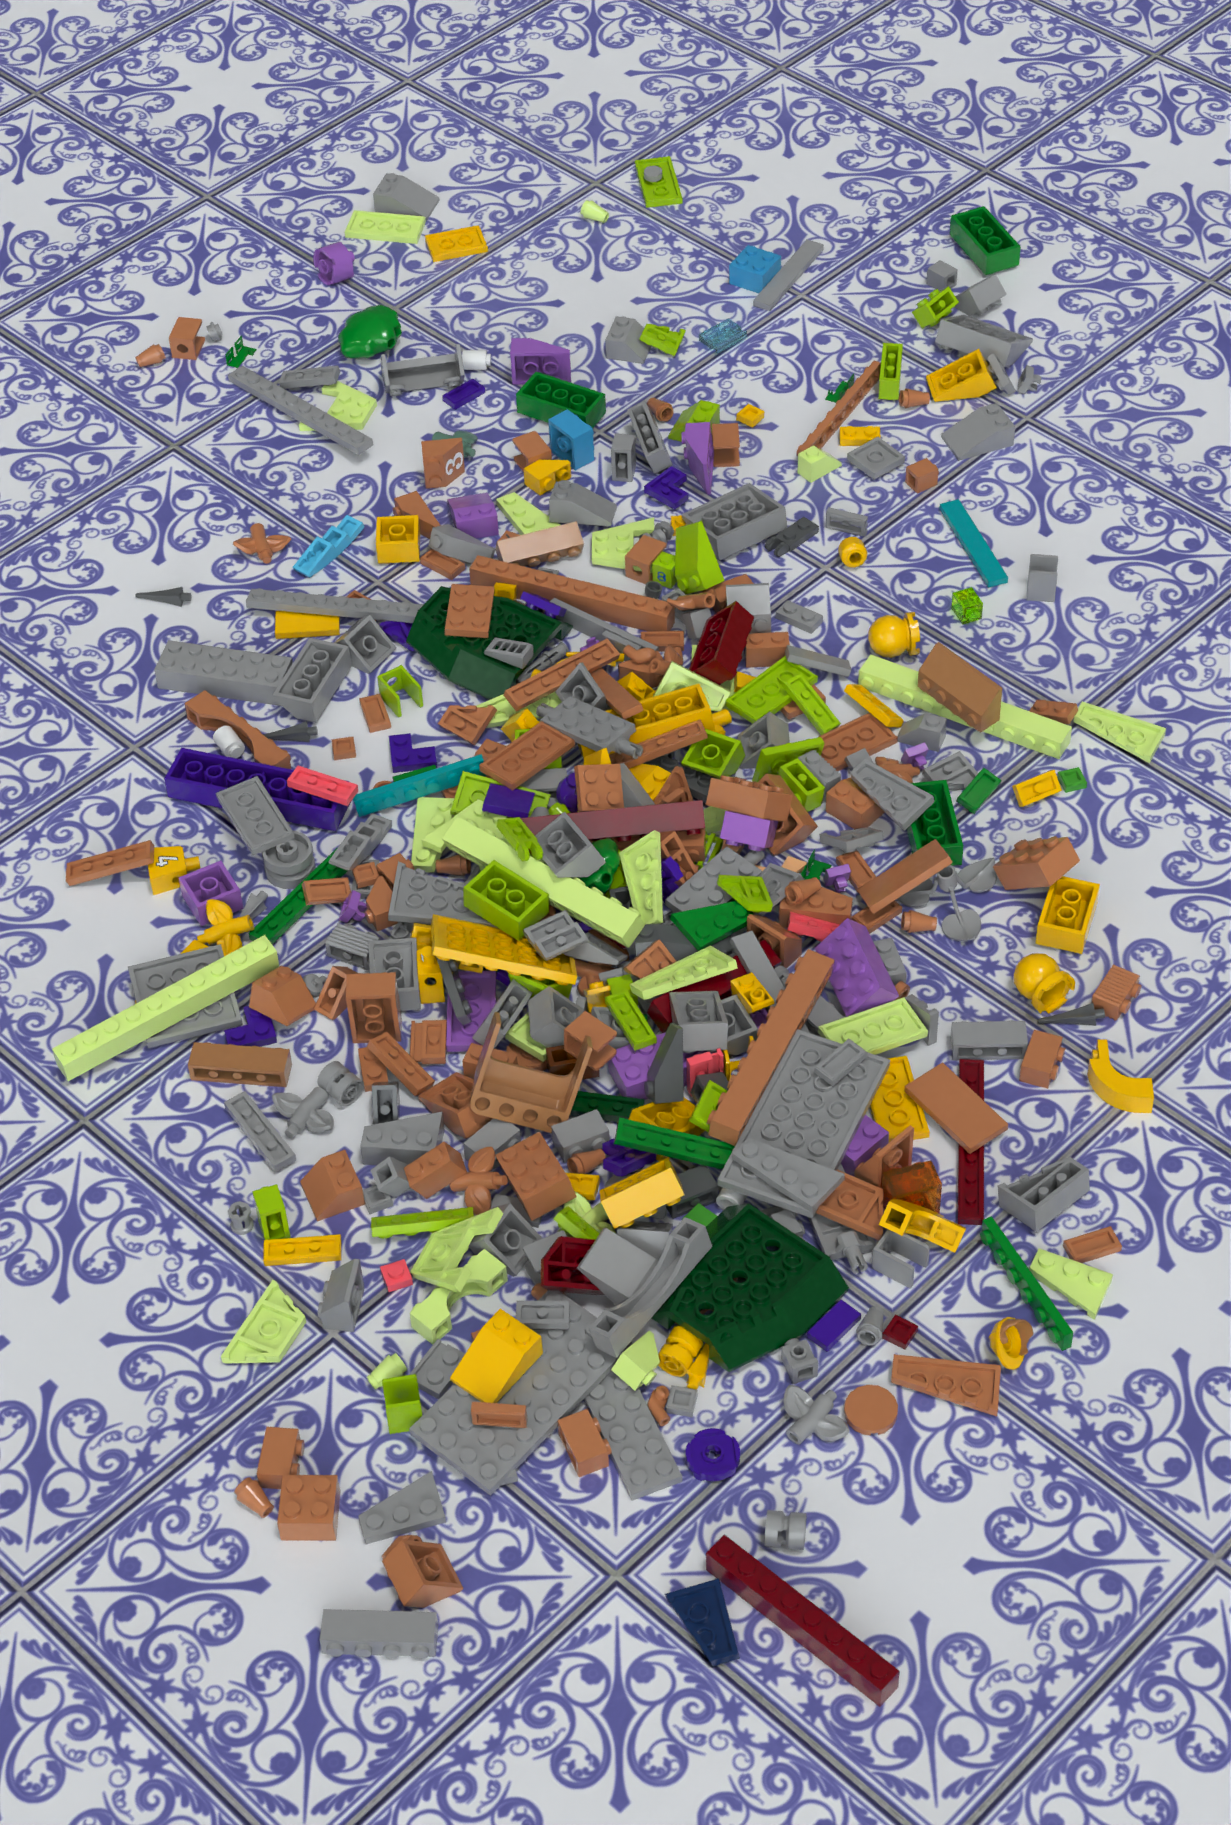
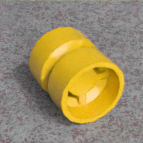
[658,1326,703,1377]

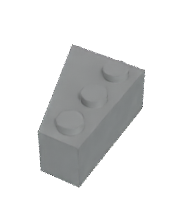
[360,1112,445,1165]
[998,1157,1090,1232]

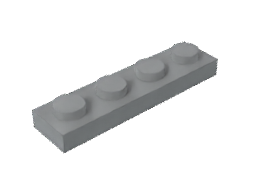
[224,1091,296,1172]

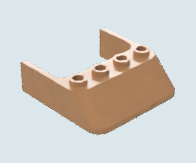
[470,1012,593,1133]

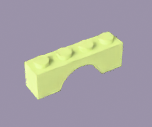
[410,1249,508,1345]

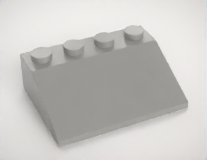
[935,315,1033,368]
[681,483,787,561]

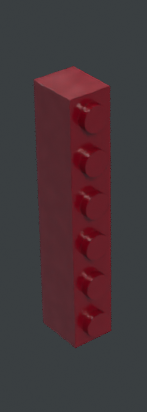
[647,940,782,1033]

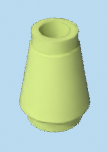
[580,200,609,223]
[366,1353,407,1390]

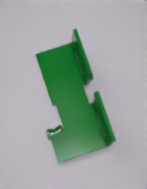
[225,336,257,368]
[825,374,854,403]
[801,849,832,880]

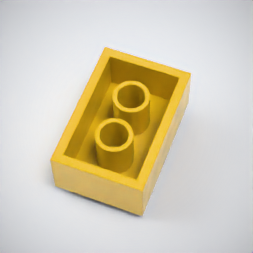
[1035,876,1100,954]
[599,1157,684,1229]

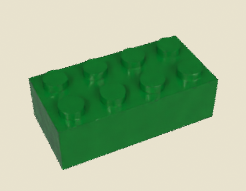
[950,206,1021,275]
[516,372,606,428]
[906,780,963,866]

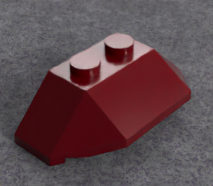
[541,1236,604,1295]

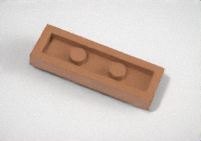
[367,1032,435,1096]

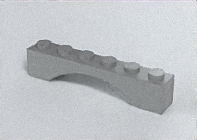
[589,1217,712,1358]

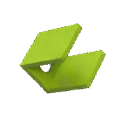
[377,665,423,718]
[382,1374,422,1434]

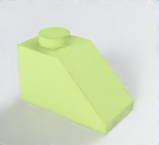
[798,445,842,483]
[611,1330,660,1391]

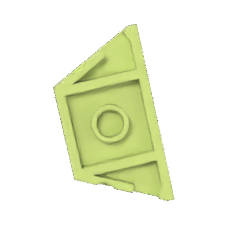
[221,1280,306,1364]

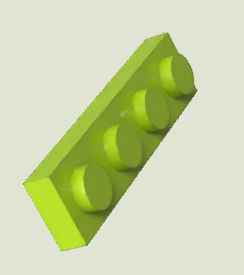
[371,1207,474,1239]

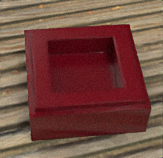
[882,1314,918,1350]

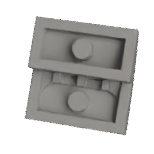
[523,910,588,961]

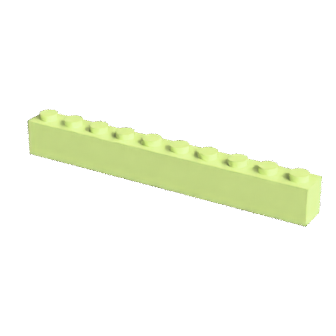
[858,655,1072,759]
[442,817,645,948]
[52,935,280,1081]

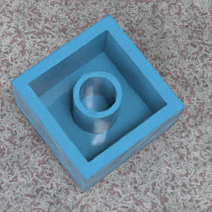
[729,245,781,294]
[548,409,594,471]

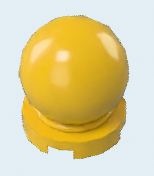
[868,612,920,658]
[1013,953,1075,1014]

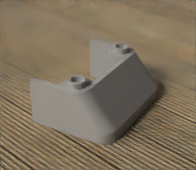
[381,344,465,396]

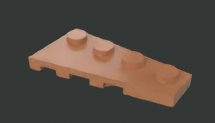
[891,1354,1001,1417]

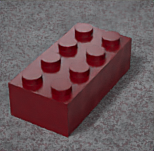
[689,601,754,685]

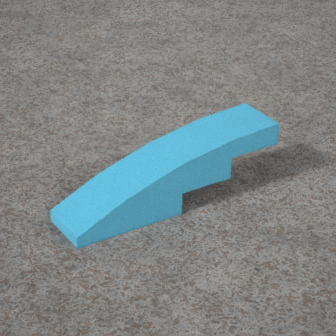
[292,515,365,578]

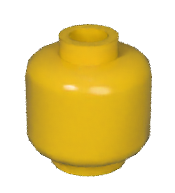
[838,537,868,568]

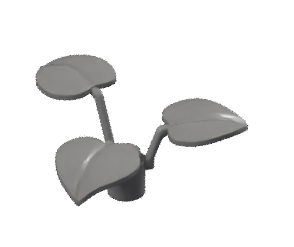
[897,858,997,941]

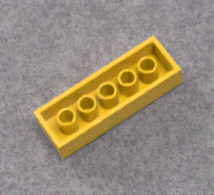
[577,683,715,760]

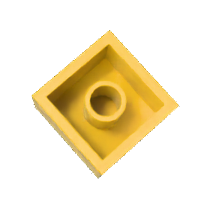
[376,515,420,563]

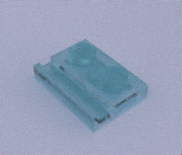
[699,318,747,353]

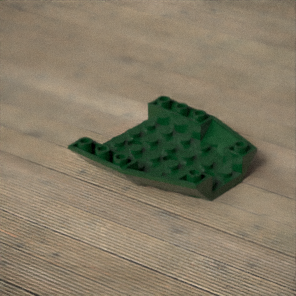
[406,586,573,700]
[652,1203,849,1372]

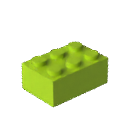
[463,860,549,941]

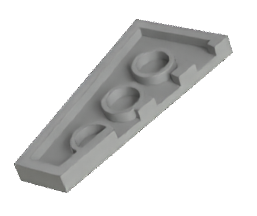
[850,759,934,831]
[731,863,804,938]
[732,1137,845,1213]

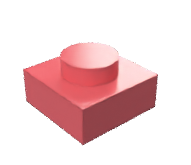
[380,1259,413,1293]

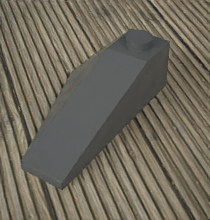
[635,923,732,980]

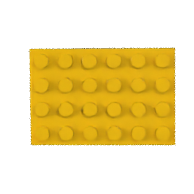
[431,914,577,986]

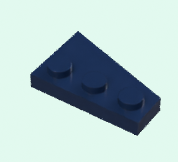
[665,1578,740,1666]

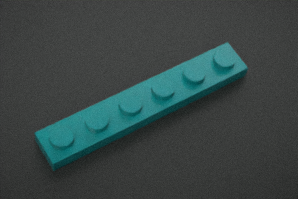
[353,754,487,817]

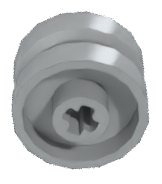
[262,830,316,889]

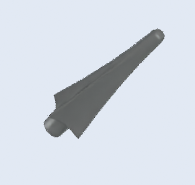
[135,587,192,607]
[263,721,318,742]
[1037,1003,1105,1026]

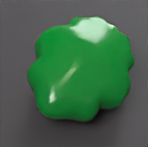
[338,305,402,359]
[570,838,620,895]

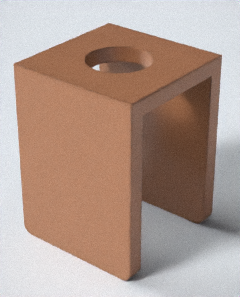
[169,317,205,360]
[712,423,740,467]
[512,431,552,472]
[625,535,667,584]
[564,1011,617,1071]

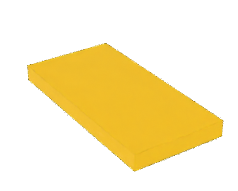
[870,1056,930,1143]

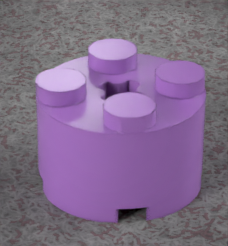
[313,241,355,285]

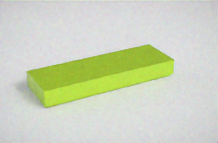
[782,672,841,735]
[605,990,657,1051]

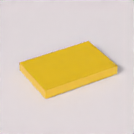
[425,225,488,262]
[275,610,340,639]

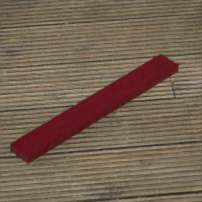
[958,1059,984,1225]

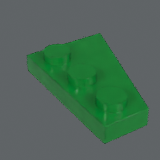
[670,901,754,951]

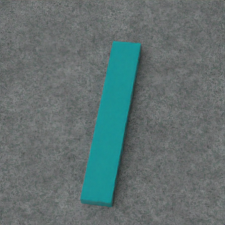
[939,499,1008,588]

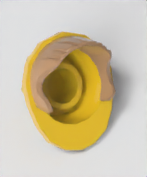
[989,1317,1034,1370]

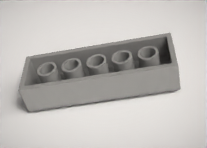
[154,640,293,706]

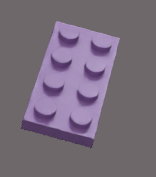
[446,971,497,1052]

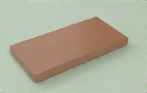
[817,712,898,771]
[479,721,575,790]
[857,839,953,914]
[904,1062,1008,1154]

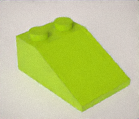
[675,521,725,594]

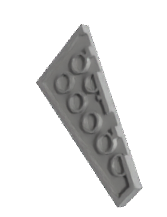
[388,861,498,928]

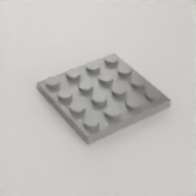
[128,944,243,1048]

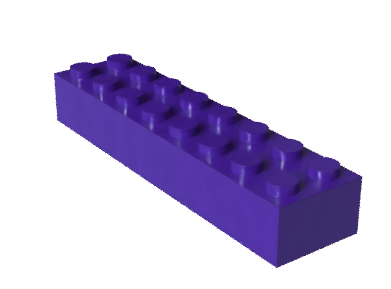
[164,748,351,832]

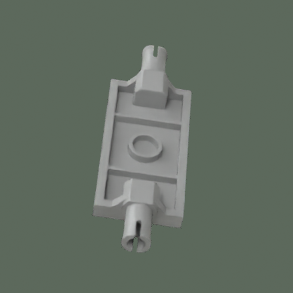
[536,696,643,759]
[665,846,765,926]
[808,1164,876,1274]

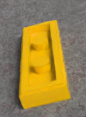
[844,684,904,728]
[264,1234,342,1266]

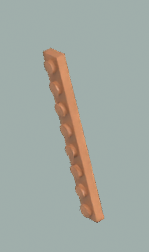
[796,360,881,456]

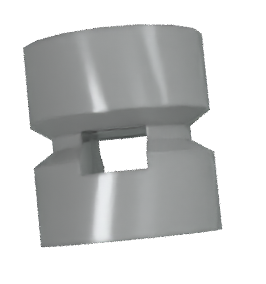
[317,1061,364,1106]
[765,1510,807,1550]

